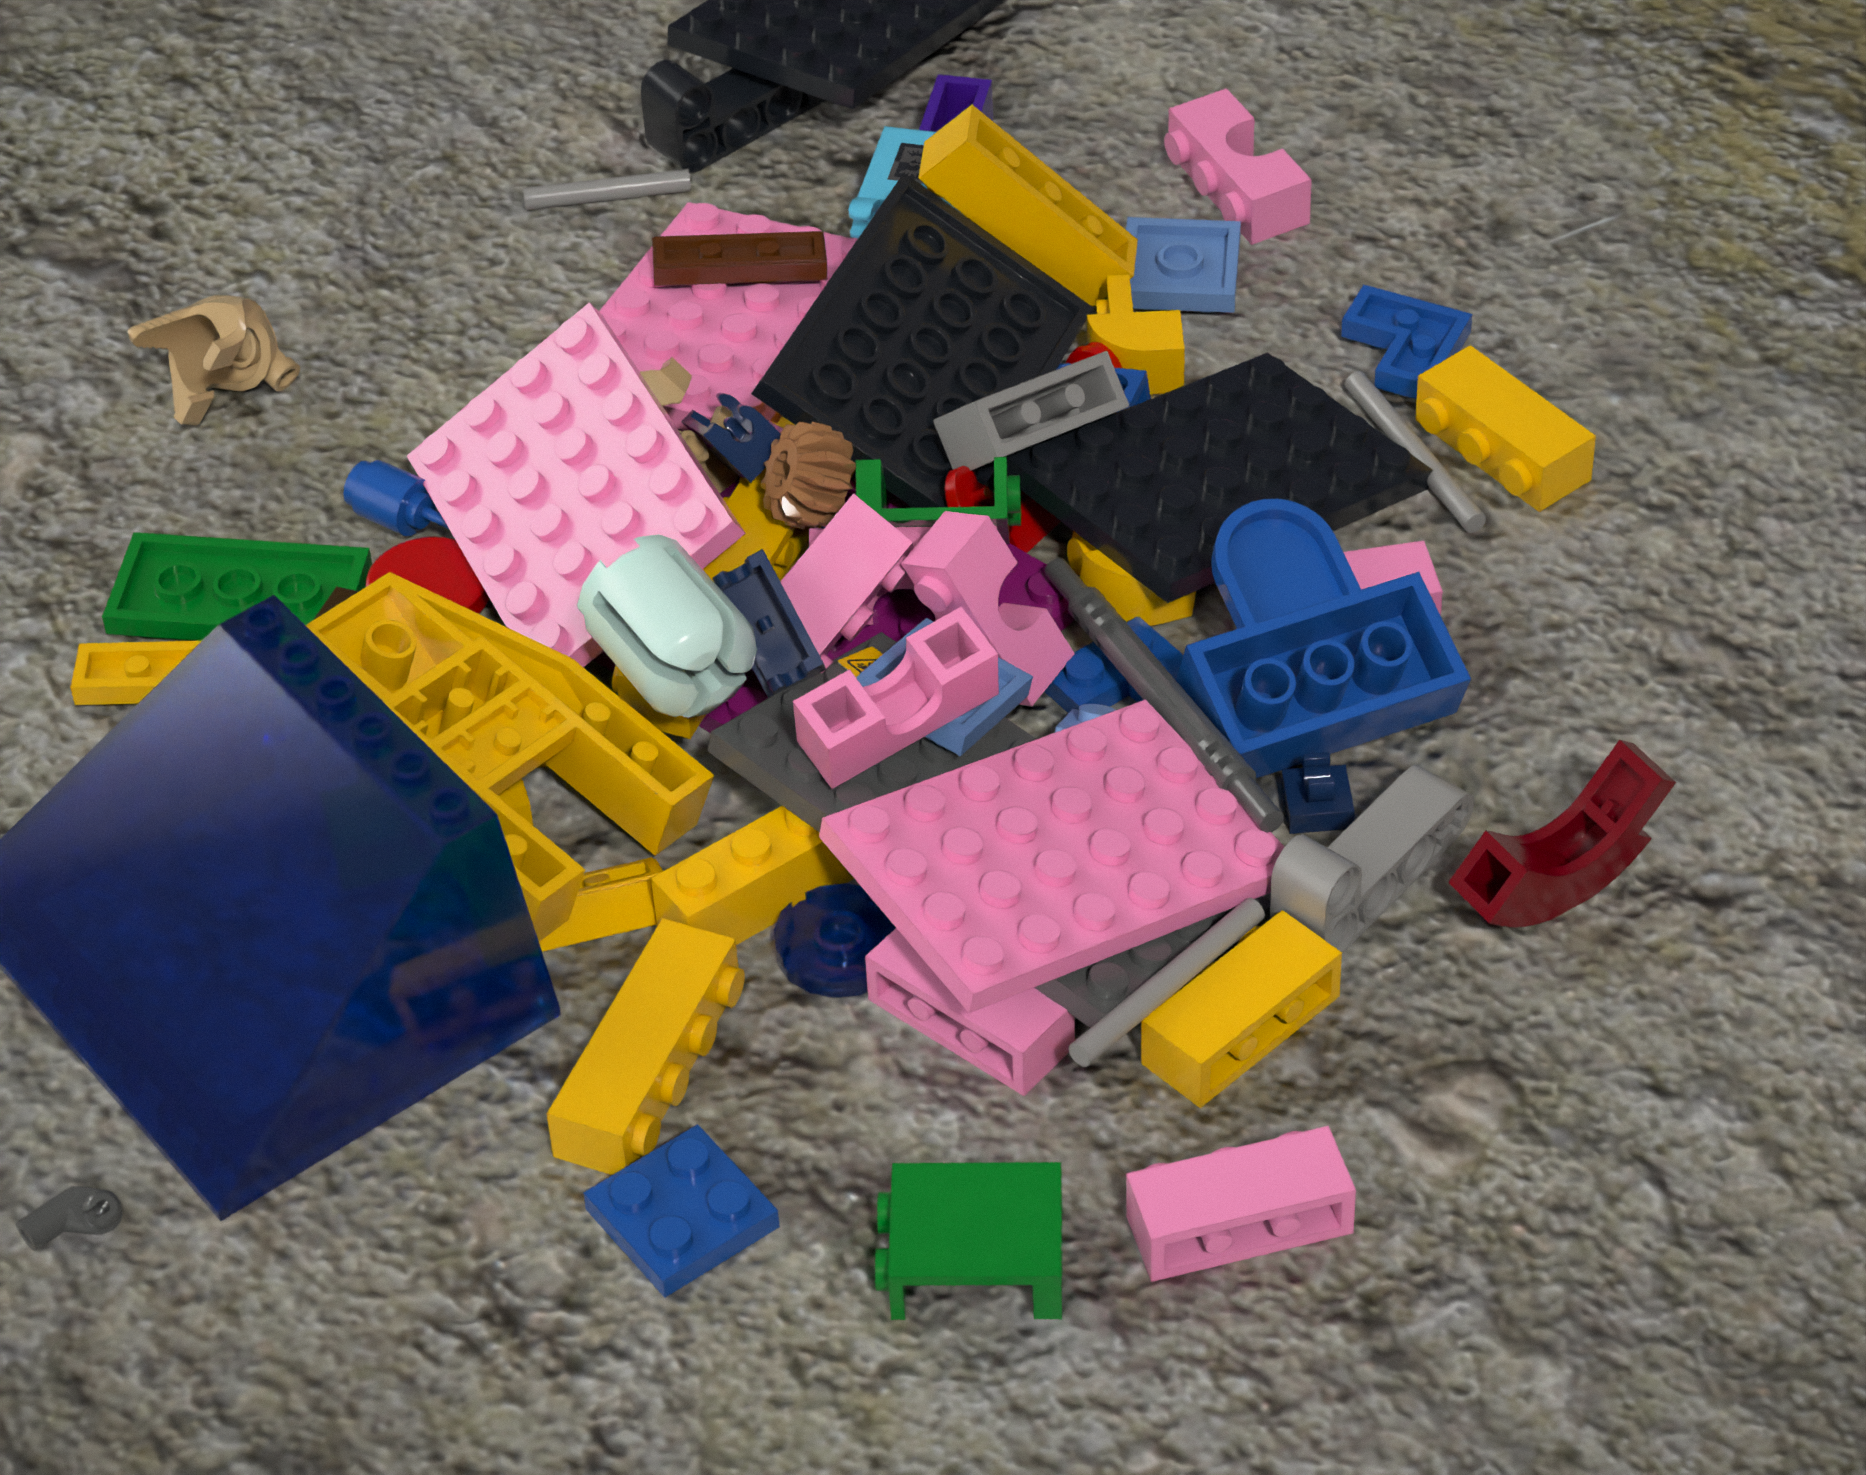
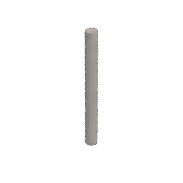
[1345,371,1486,533]
[1069,898,1265,1067]

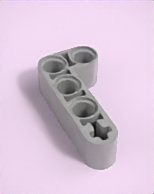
[1270,765,1474,954]

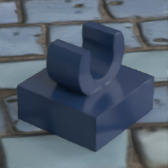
[1281,752,1355,834]

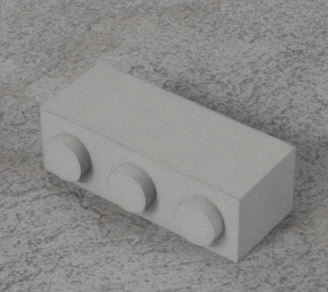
[933,351,1130,471]

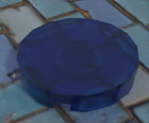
[774,883,896,998]

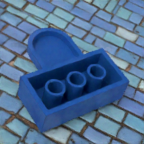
[1176,499,1471,778]

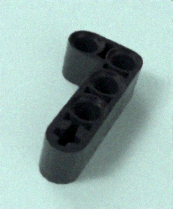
[640,59,827,173]

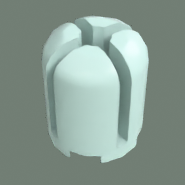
[577,534,757,718]

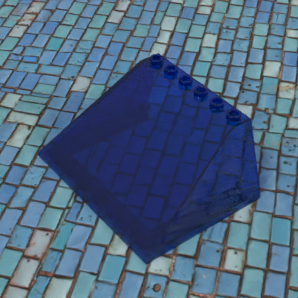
[0,595,561,1221]

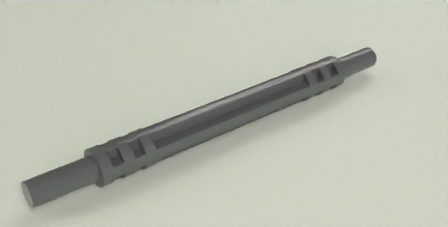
[1045,558,1284,833]

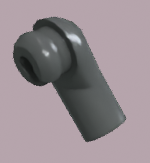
[16,1186,123,1251]

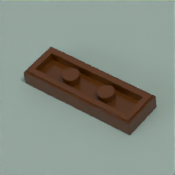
[652,231,827,286]

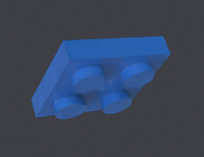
[583,1124,780,1298]

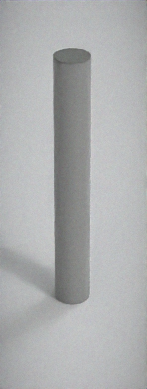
[523,169,691,210]

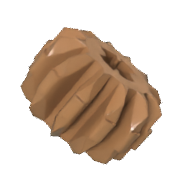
[761,421,856,529]

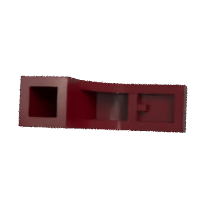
[1448,739,1676,928]

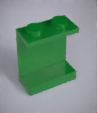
[856,457,1021,544]
[875,1162,1062,1320]

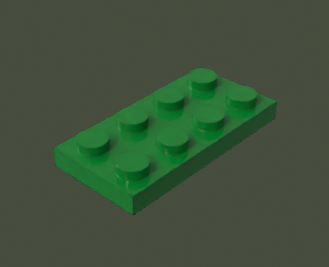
[102,532,373,641]

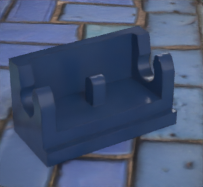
[681,393,783,483]
[712,549,826,698]

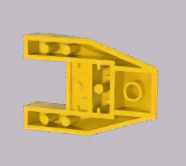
[297,572,714,952]

